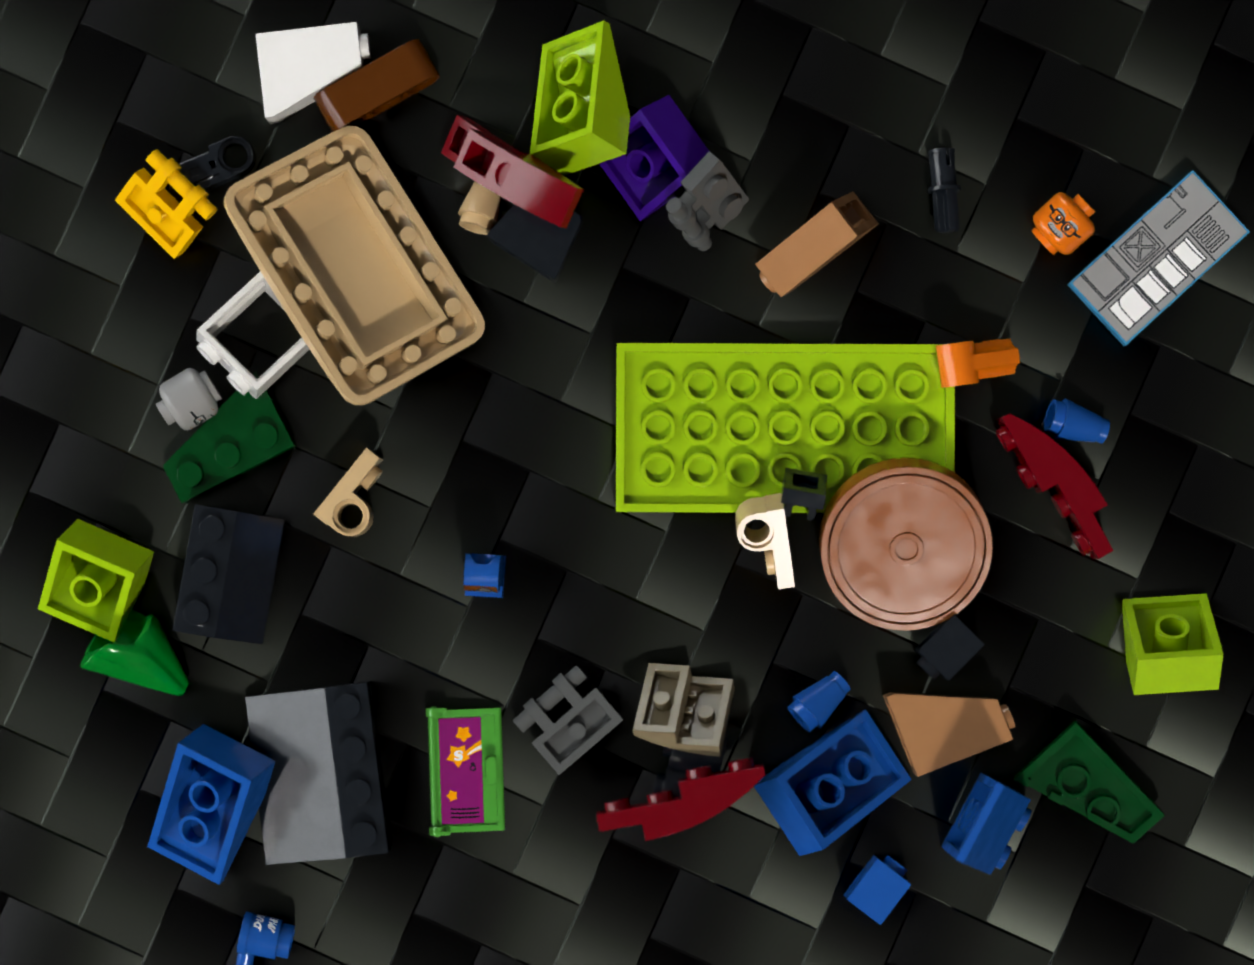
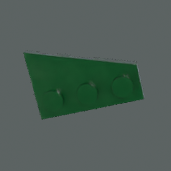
[1014,720,1165,844]

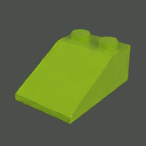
[530,20,630,176]

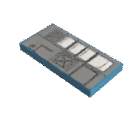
[1067,170,1250,346]

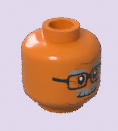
[1031,192,1095,255]

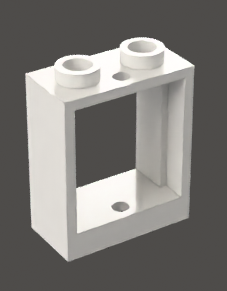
[197,271,309,399]

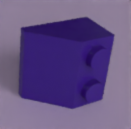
[599,95,710,221]

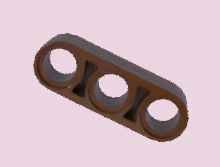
[313,39,440,132]

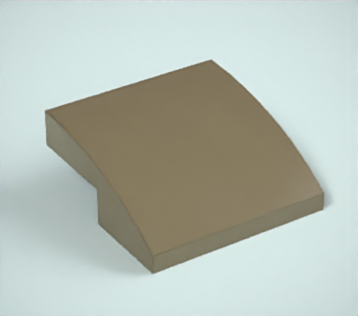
[633,663,735,757]

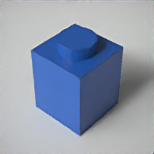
[843,855,912,925]

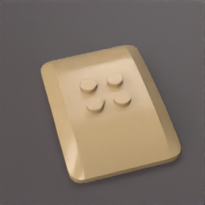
[224,125,485,406]

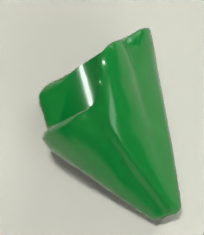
[80,609,189,696]

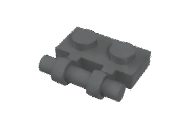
[666,152,750,251]
[513,665,623,775]

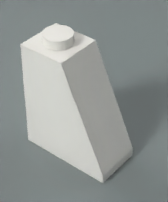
[256,22,371,124]

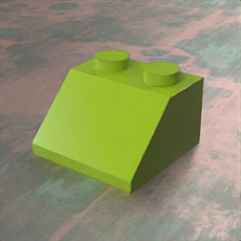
[38,519,154,642]
[1122,593,1224,695]

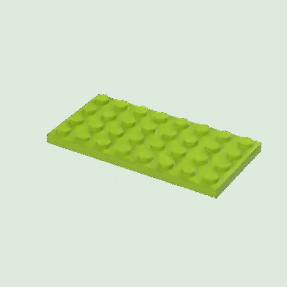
[616,343,955,513]

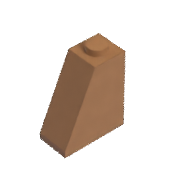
[755,191,878,297]
[883,692,1015,777]

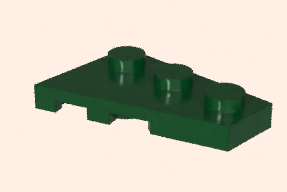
[163,371,296,504]

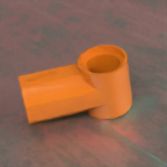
[936,339,1020,388]

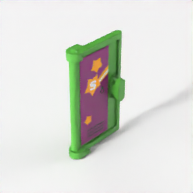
[425,706,505,837]

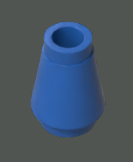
[1043,398,1110,444]
[787,671,851,732]

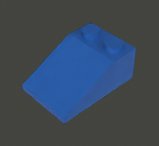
[754,709,912,856]
[147,724,276,885]
[941,772,1032,875]

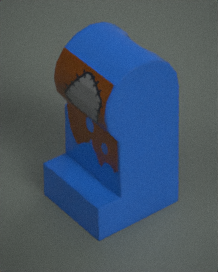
[464,553,506,598]

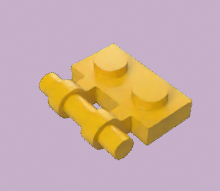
[115,149,218,259]

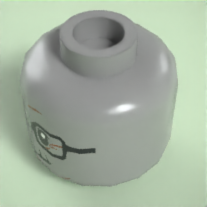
[156,368,222,430]

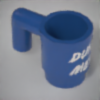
[236,911,296,965]

